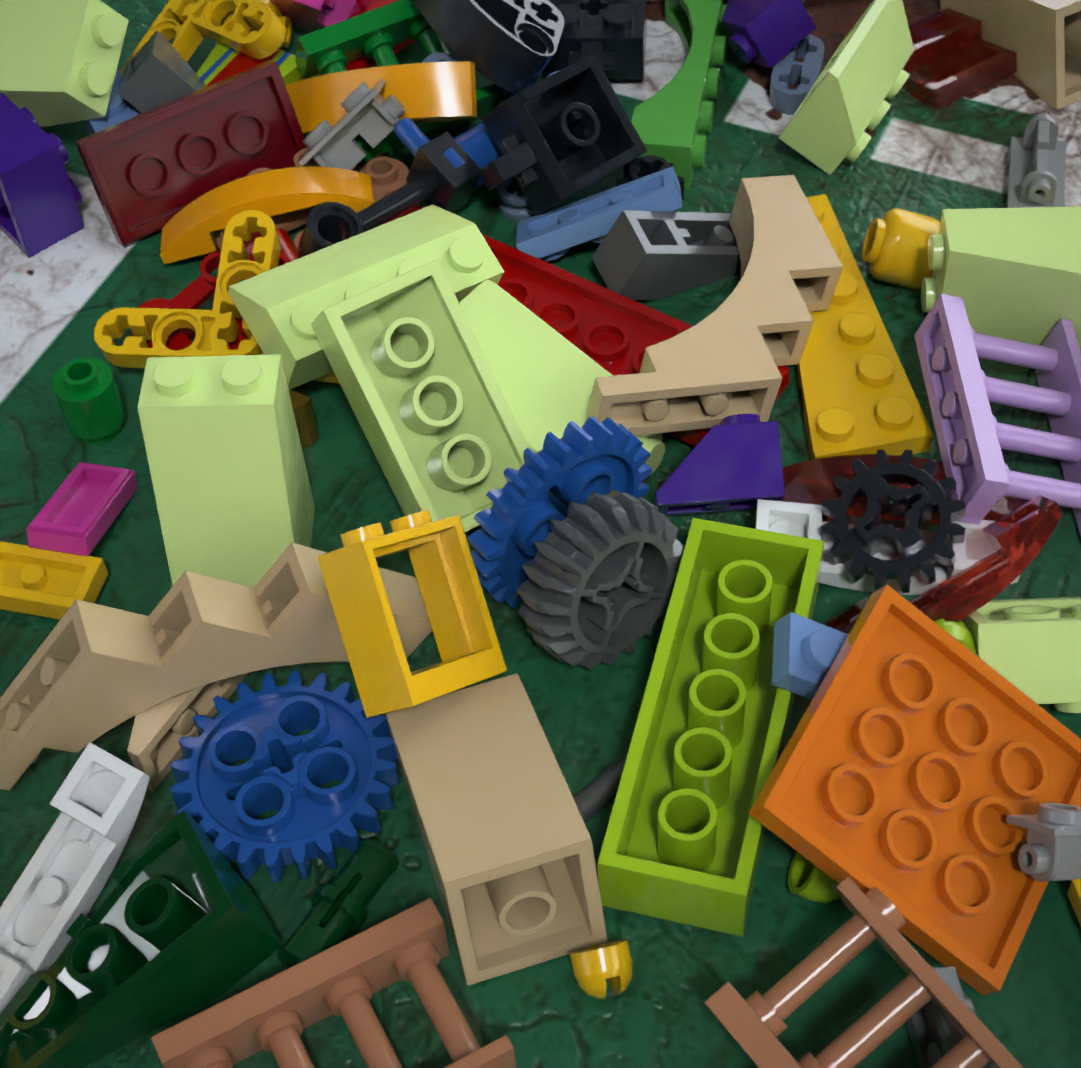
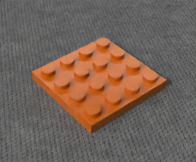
[748,584,1081,995]

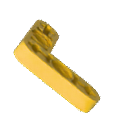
[119,0,286,76]
[94,209,281,368]

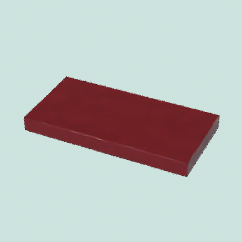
[75,60,308,246]

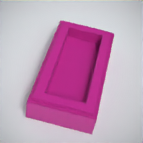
[26,462,137,556]

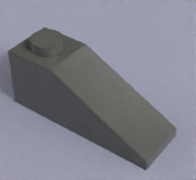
[592,210,741,300]

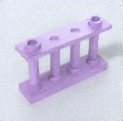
[914,293,1081,536]

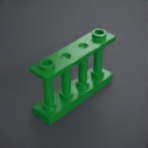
[295,0,542,165]

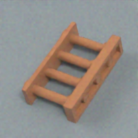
[705,877,1023,1068]
[151,898,517,1068]

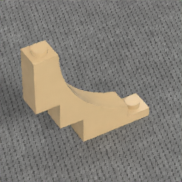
[585,175,843,436]
[0,542,432,790]

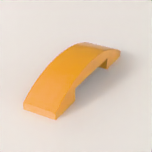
[286,61,477,138]
[160,166,375,264]

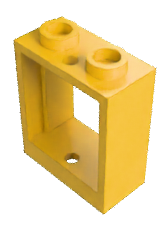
[317,510,507,718]

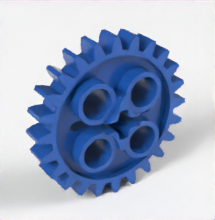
[467,416,652,608]
[170,670,400,883]

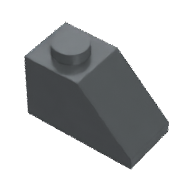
[118,30,205,113]

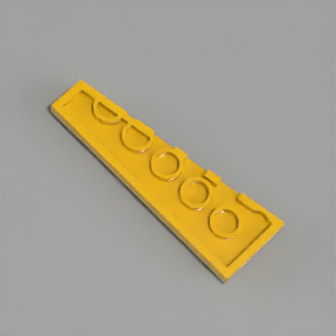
[796,194,933,473]

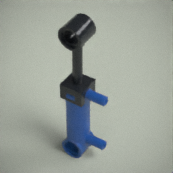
[296,71,558,259]

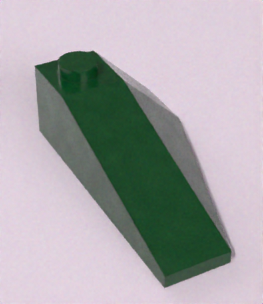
[0,810,282,1068]

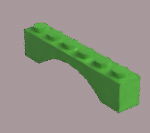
[627,0,730,189]

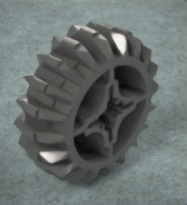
[516,489,685,670]

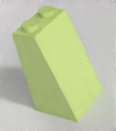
[0,0,129,127]
[921,206,1081,349]
[459,278,665,507]
[137,354,315,588]

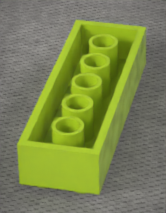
[597,518,824,937]

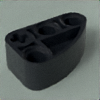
[413,0,565,94]

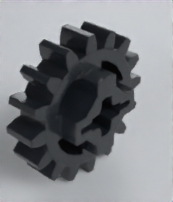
[821,449,966,593]

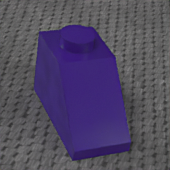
[721,0,816,68]
[652,414,785,516]

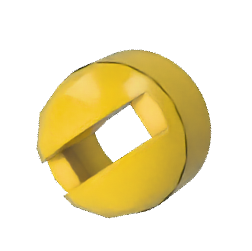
[569,940,633,1000]

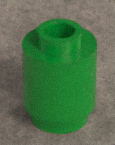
[52,357,125,445]

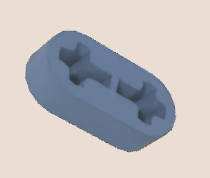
[769,34,825,115]

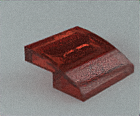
[902,8,1017,109]

